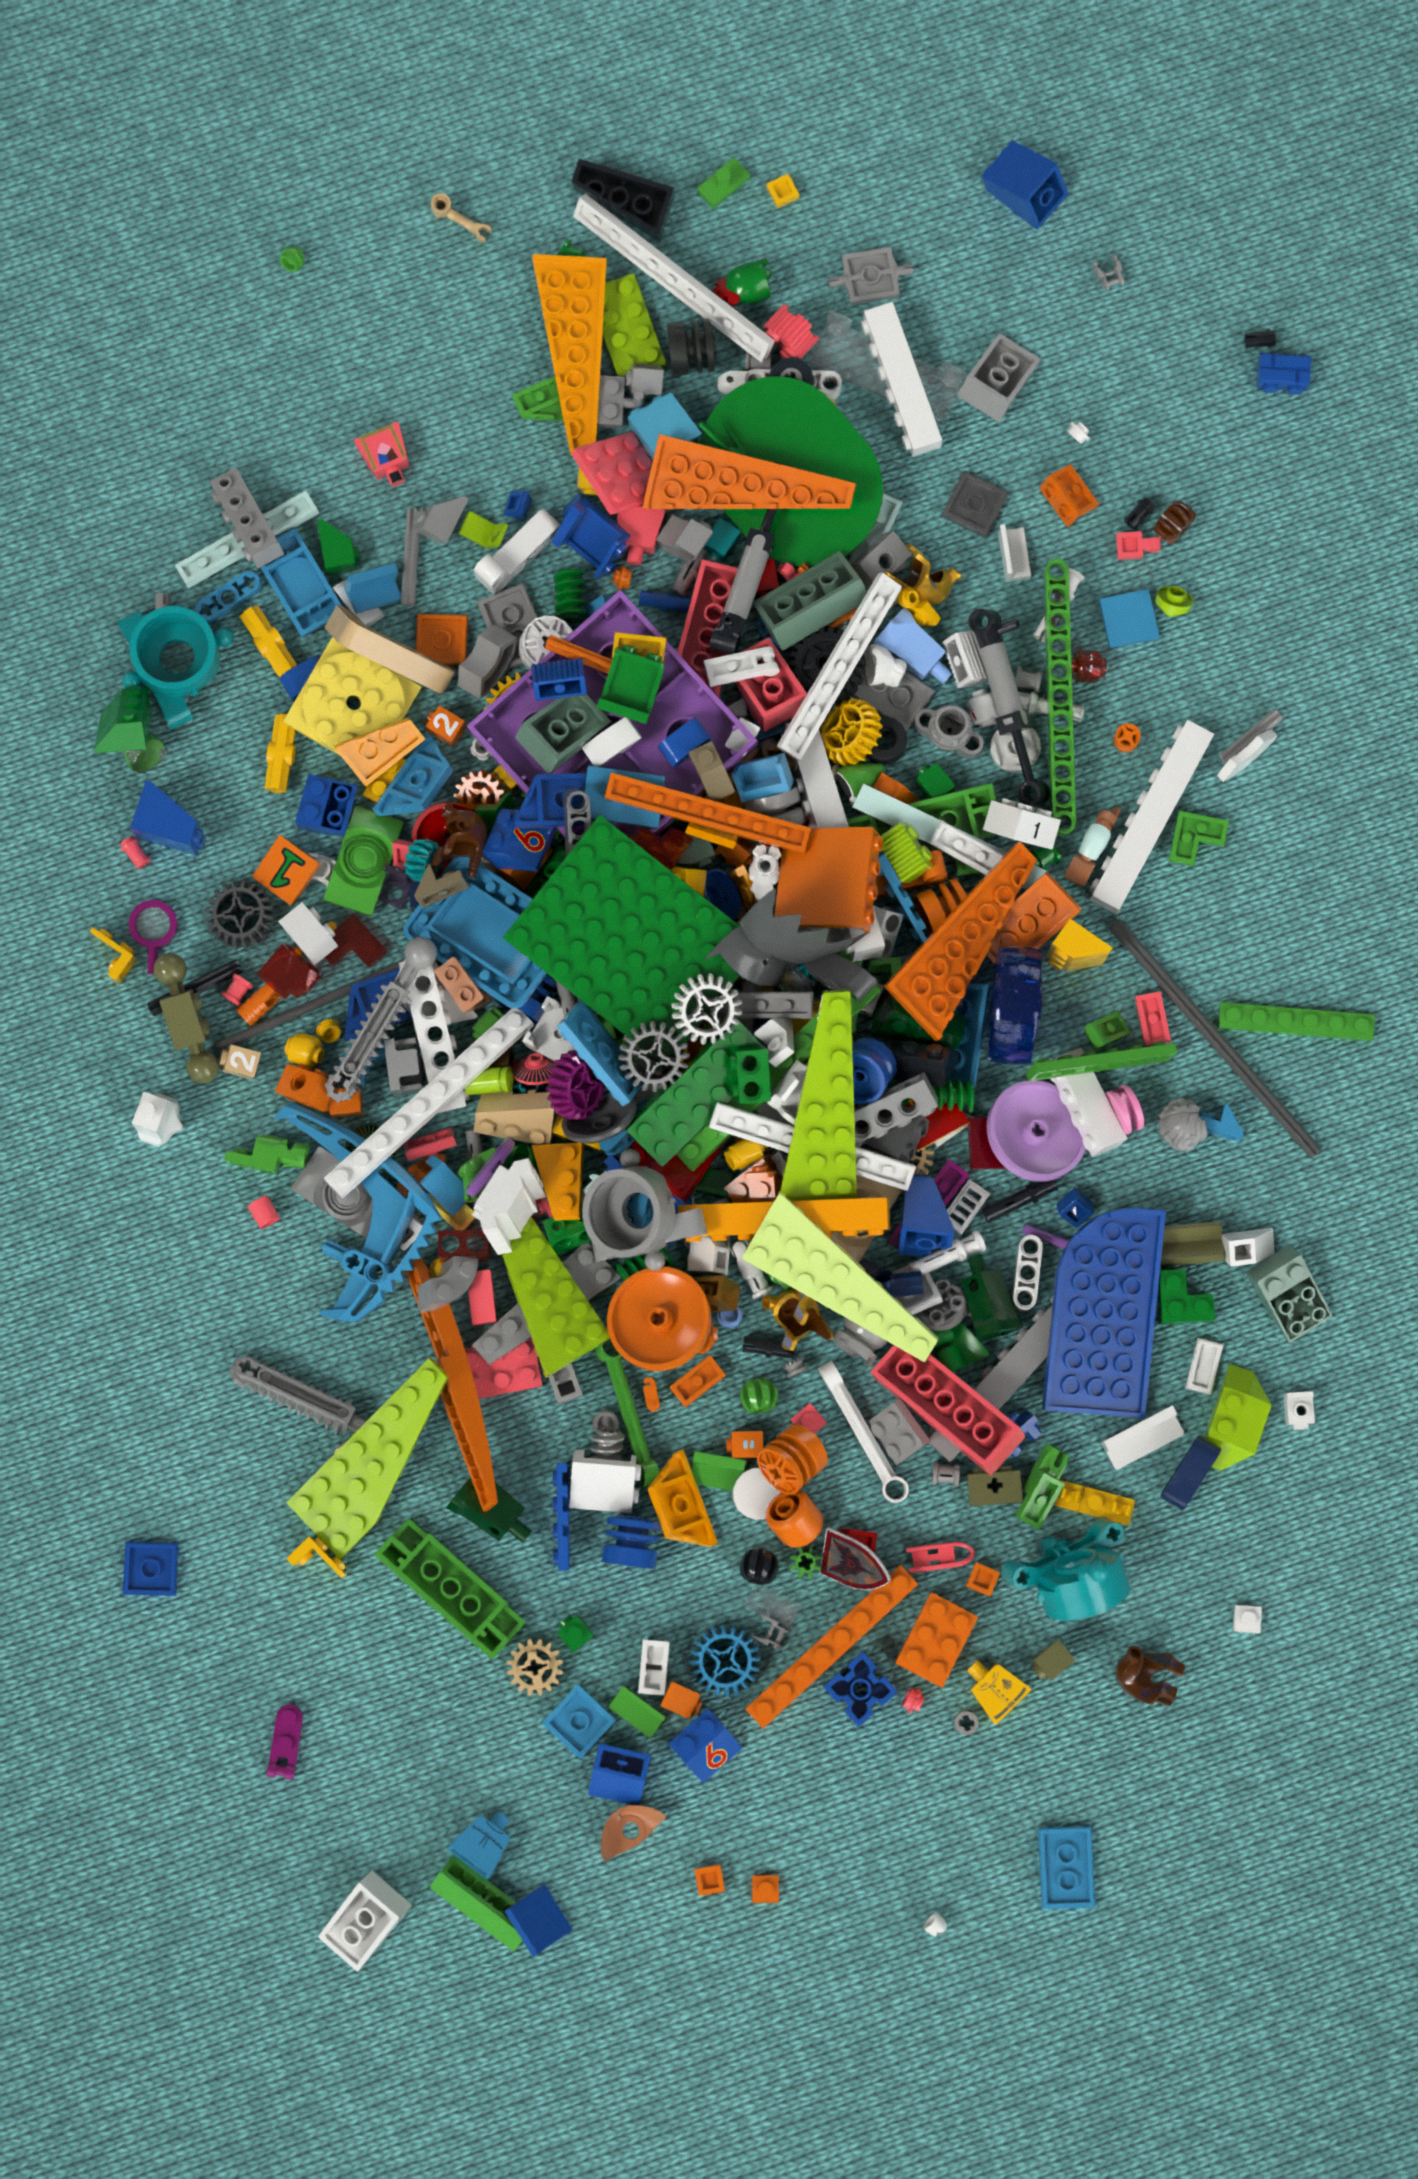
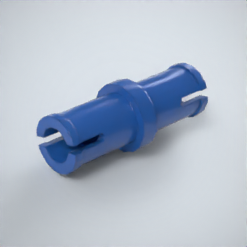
[639,590,691,613]

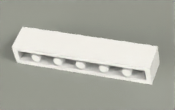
[861,302,942,457]

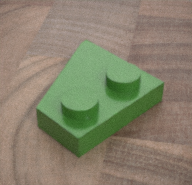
[511,376,564,422]

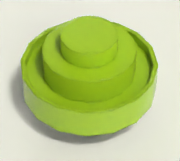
[1155,586,1193,617]

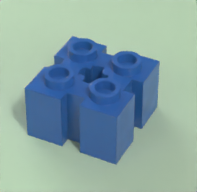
[823,1651,898,1727]

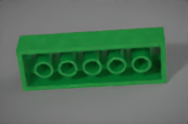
[625,1019,763,1167]

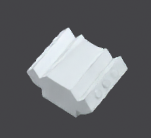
[472,1158,547,1255]

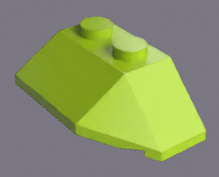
[1204,1364,1272,1471]

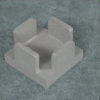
[384,1038,424,1098]

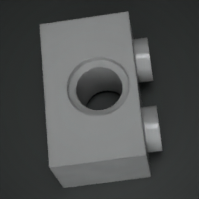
[850,531,912,589]

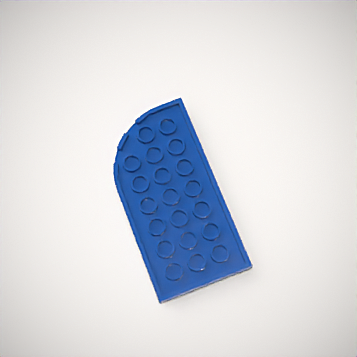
[1042,1208,1166,1418]

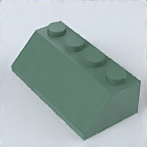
[753,551,867,651]

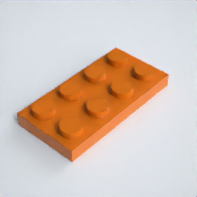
[986,871,1082,977]

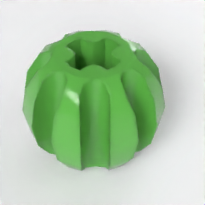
[740,1378,778,1414]

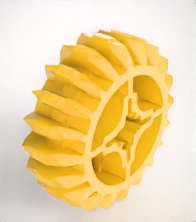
[819,698,883,766]

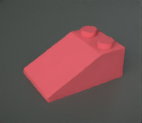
[735,638,807,732]

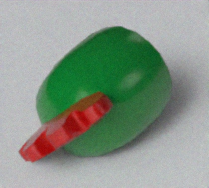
[712,258,771,306]

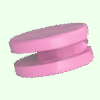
[1105,1085,1144,1135]

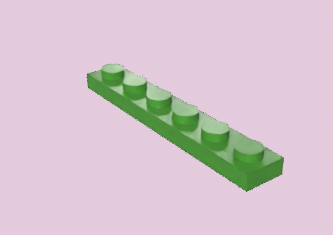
[1218,1002,1375,1042]
[1026,1041,1178,1082]

